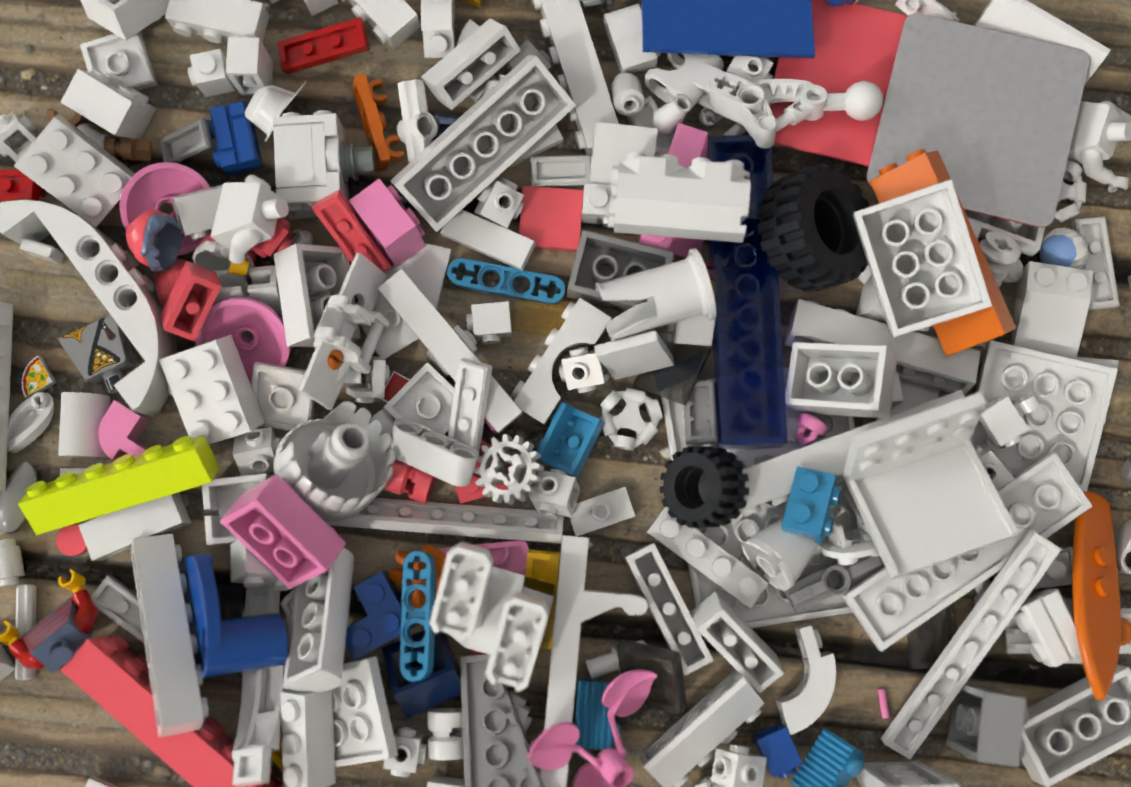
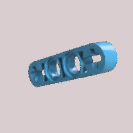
[447,258,565,306]
[400,551,436,682]

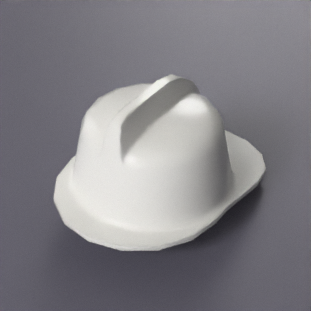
[245,81,306,142]

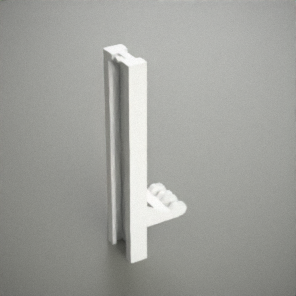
[540,535,649,787]

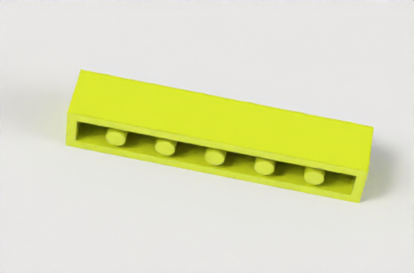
[18,434,220,536]

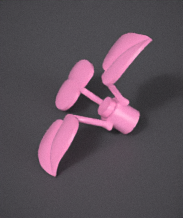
[527,670,657,787]

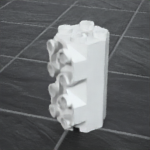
[608,152,751,243]

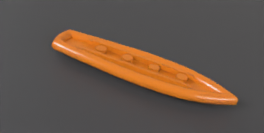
[1072,490,1121,701]

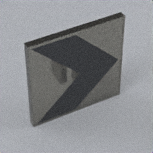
[633,331,712,406]

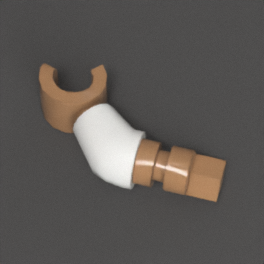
[47,108,152,161]

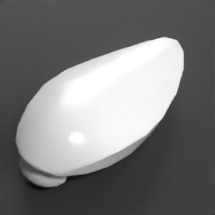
[7,392,54,454]

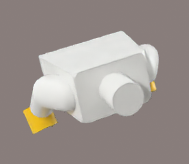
[210,175,289,277]

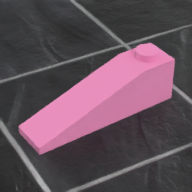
[638,123,708,258]

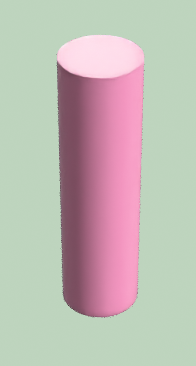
[877,688,890,719]

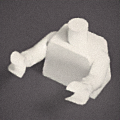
[1068,101,1131,193]

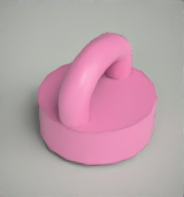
[796,412,829,445]

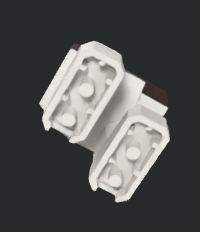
[429,542,554,692]

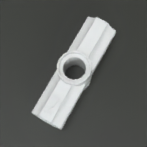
[397,79,438,163]

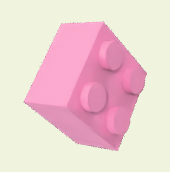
[349,179,426,268]

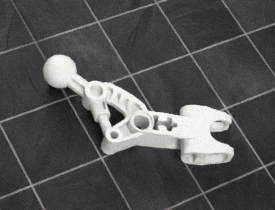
[645,53,883,148]

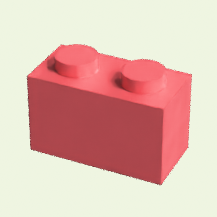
[160,261,222,341]

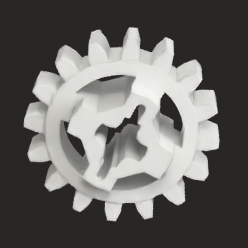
[473,434,544,505]

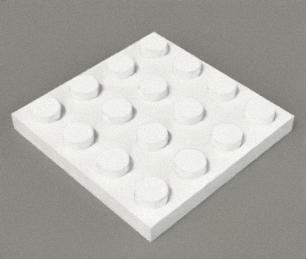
[970,340,1118,492]

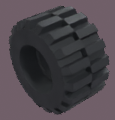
[660,446,749,528]

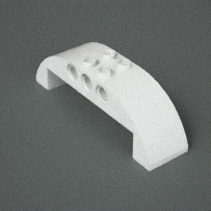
[0,200,178,417]

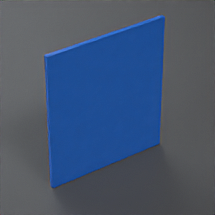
[641,0,815,58]

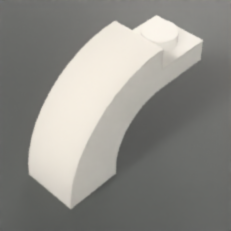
[775,623,836,735]

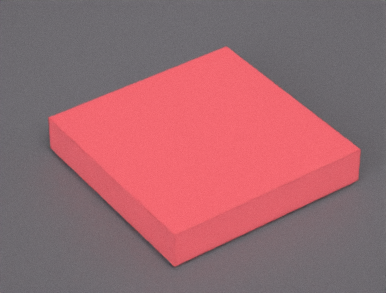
[519,186,584,252]

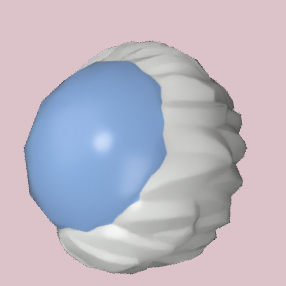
[1039,227,1089,269]

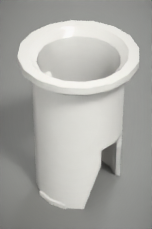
[595,248,716,342]

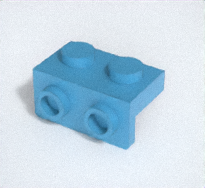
[537,401,605,479]
[781,466,842,545]

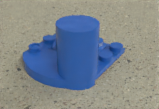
[179,554,288,678]

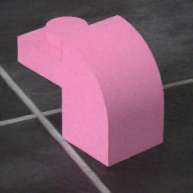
[98,400,151,460]

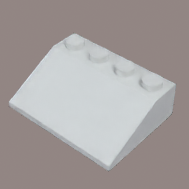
[852,179,992,337]

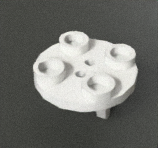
[820,514,880,565]

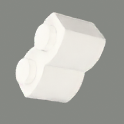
[604,4,661,74]

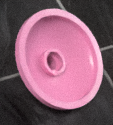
[119,162,212,256]
[195,297,291,385]

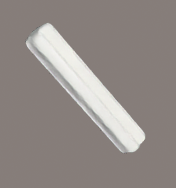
[15,584,37,680]

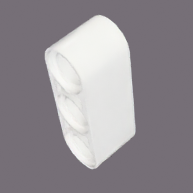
[388,419,478,487]

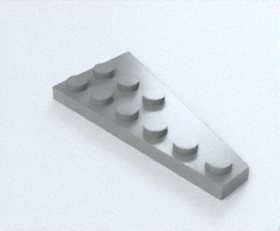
[460,654,544,787]

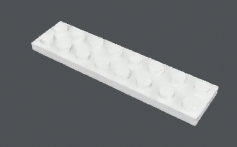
[841,452,1093,651]

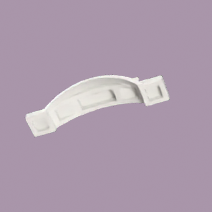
[232,585,287,787]

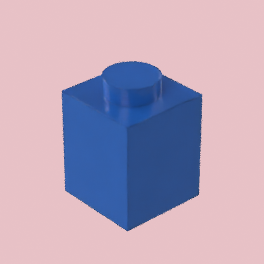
[752,723,803,778]

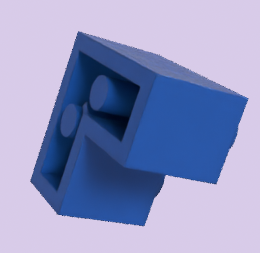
[345,570,416,661]

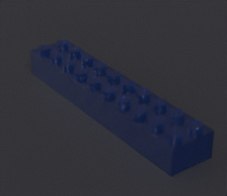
[708,135,788,449]

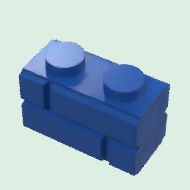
[207,101,264,175]

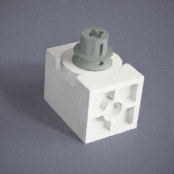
[273,110,377,220]

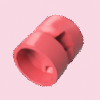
[383,459,437,504]

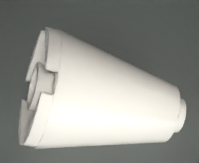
[742,518,819,591]

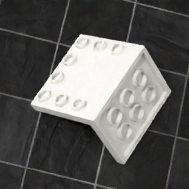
[842,392,1019,580]

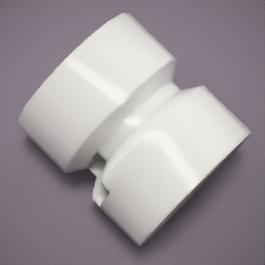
[428,708,464,760]

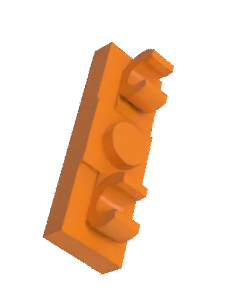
[352,74,404,172]

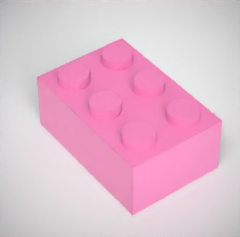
[220,474,346,589]

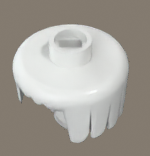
[274,401,395,521]

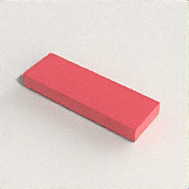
[312,189,393,272]

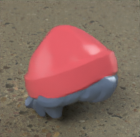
[126,209,184,271]

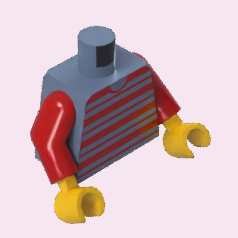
[0,569,98,672]

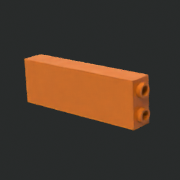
[870,148,1016,357]

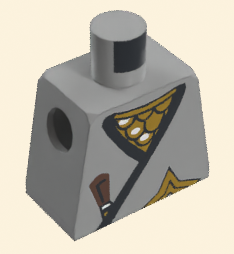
[58,315,136,394]

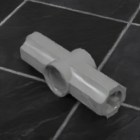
[785,556,882,613]

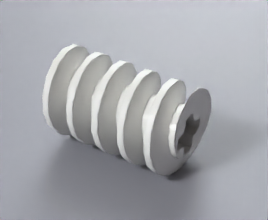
[979,231,1021,288]

